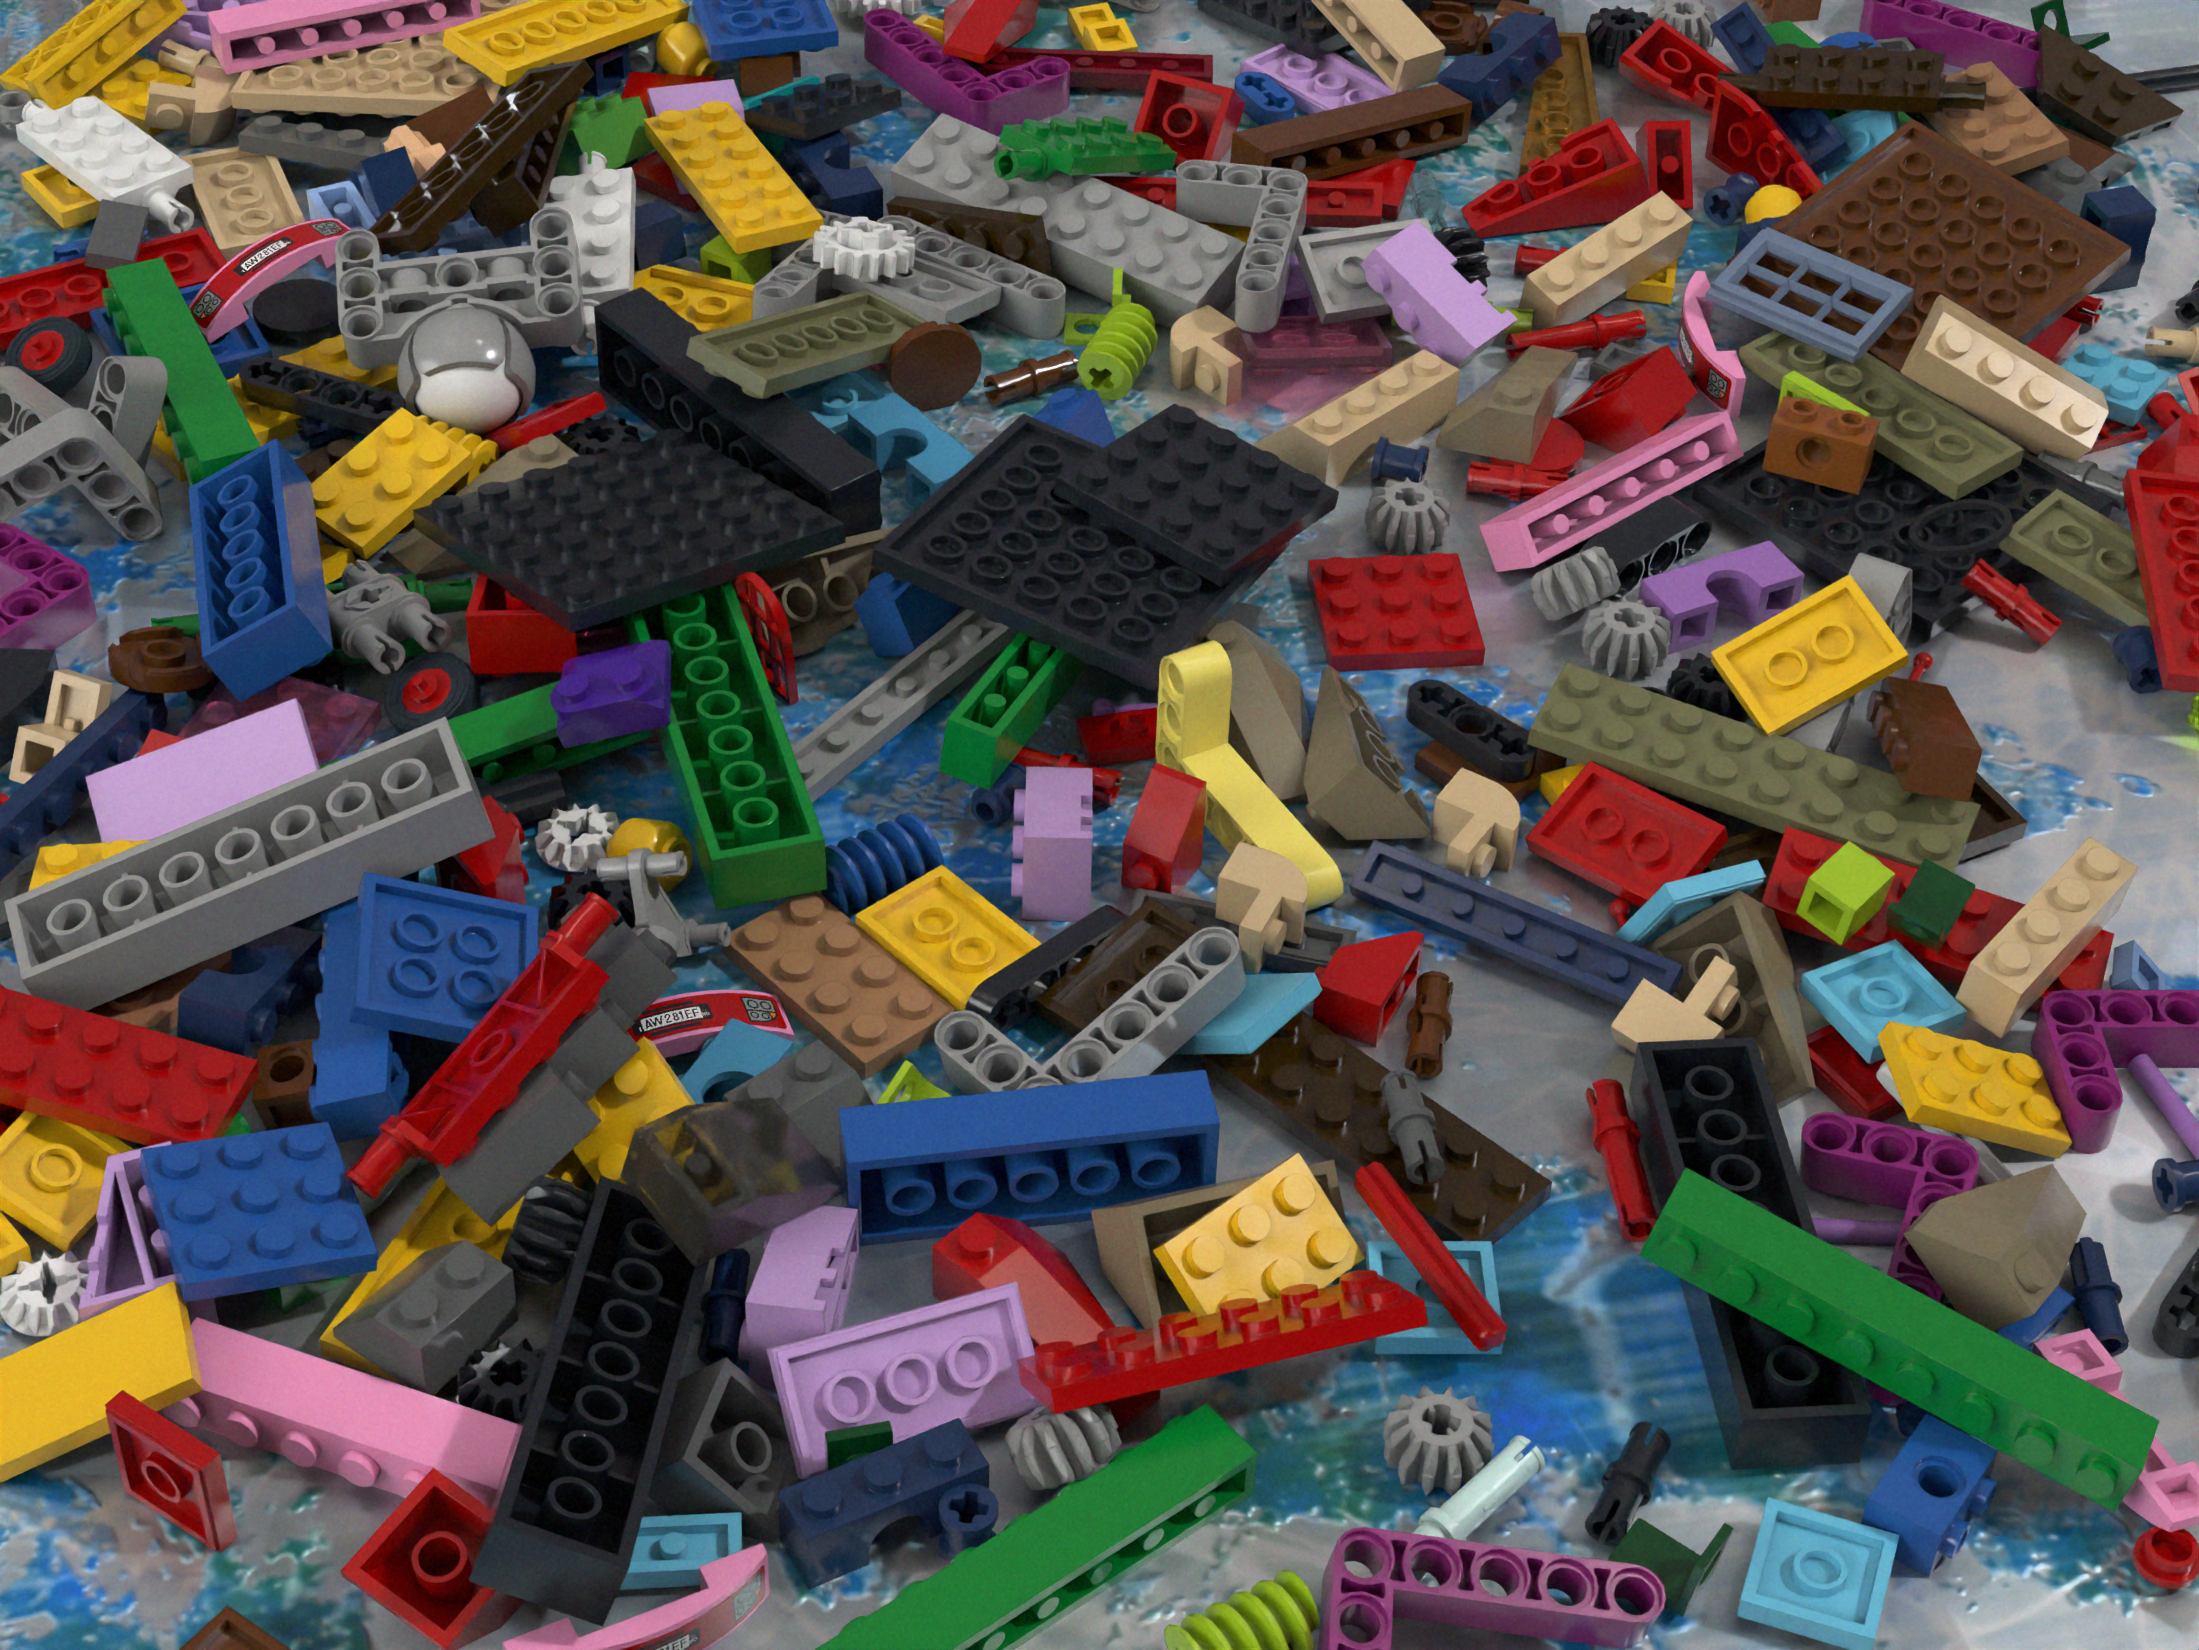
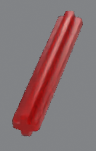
[1354,1162,1507,1352]

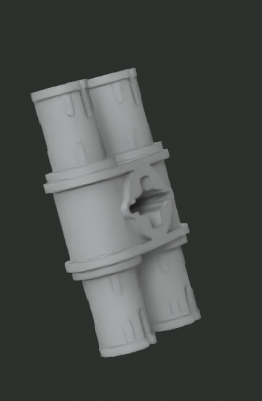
[325,560,452,674]

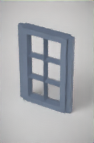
[1706,227,1914,364]

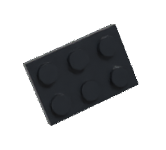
[744,73,902,141]

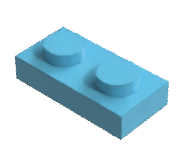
[619,1512,743,1590]

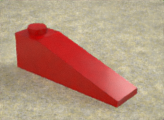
[1619,18,1773,119]
[1461,117,1651,238]
[932,1212,1161,1433]

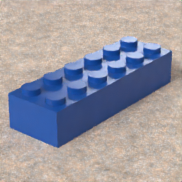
[188,438,333,702]
[838,1070,1220,1246]

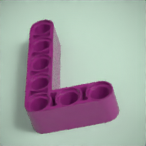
[1859,0,2040,88]
[864,8,1070,136]
[0,523,97,650]
[2031,990,2199,1154]
[1799,1112,1979,1405]
[1318,1527,1666,1650]

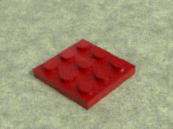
[1307,553,1485,672]

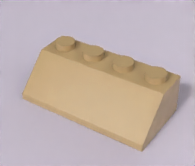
[1900,294,2109,461]
[1254,349,1460,489]

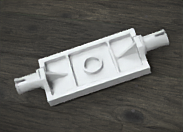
[15,95,195,234]
[543,151,636,356]

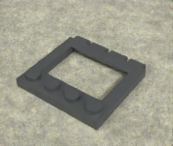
[238,110,390,170]

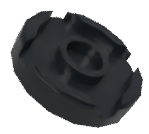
[252,278,340,345]

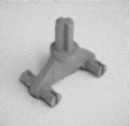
[597,848,731,966]

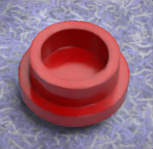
[2132,1526,2199,1589]

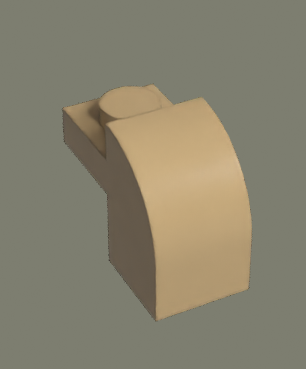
[144,64,241,146]
[1169,304,1243,406]
[9,669,113,784]
[1431,768,1520,880]
[1215,842,1308,974]
[1611,956,1741,1054]

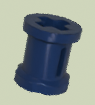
[1703,172,1760,226]
[1371,436,1429,483]
[2112,625,2163,694]
[2152,1158,2199,1213]
[939,1483,999,1565]

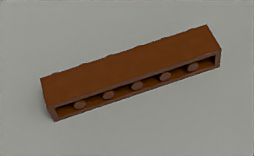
[1230,84,1473,181]

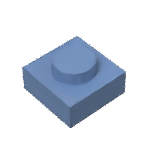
[2109,940,2166,990]

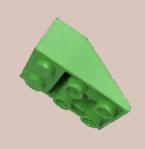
[554,93,655,177]

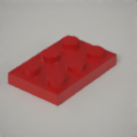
[1525,761,1728,907]

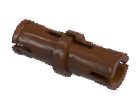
[983,350,1079,406]
[1405,971,1454,1079]

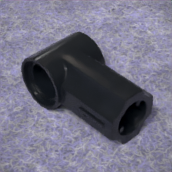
[474,766,568,825]

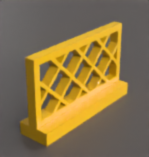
[0,0,188,110]

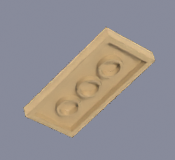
[180,146,306,263]

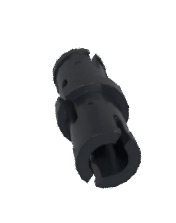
[1585,1422,1671,1546]

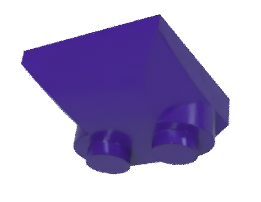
[550,640,671,748]

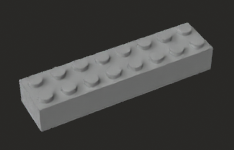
[890,113,1247,329]
[4,716,496,1011]

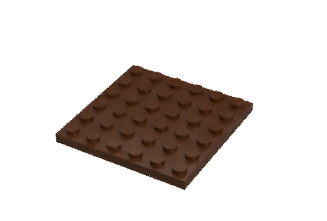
[1727,119,2132,405]

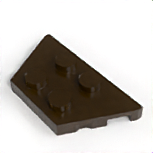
[2034,24,2184,148]

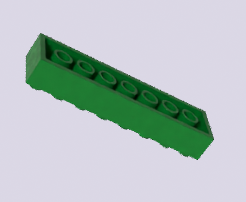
[623,581,827,911]

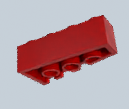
[465,572,578,678]

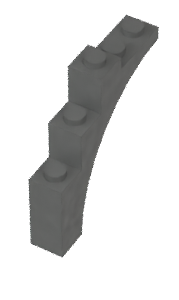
[436,904,678,1227]

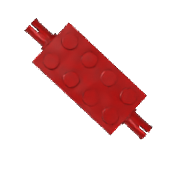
[344,892,619,1200]

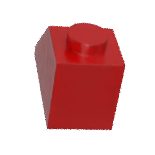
[1635,120,1693,210]
[1121,763,1207,895]
[1312,931,1425,1048]

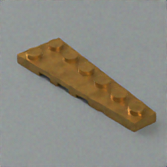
[1518,32,1600,178]

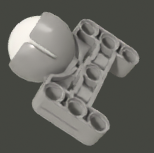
[335,207,586,436]

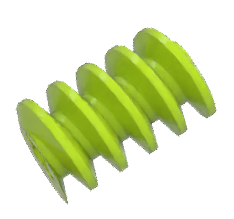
[1077,302,1158,401]
[1164,1569,1319,1650]

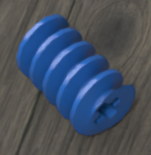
[821,812,944,915]

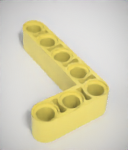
[1155,640,1344,913]

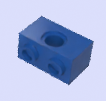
[1861,1413,1999,1577]

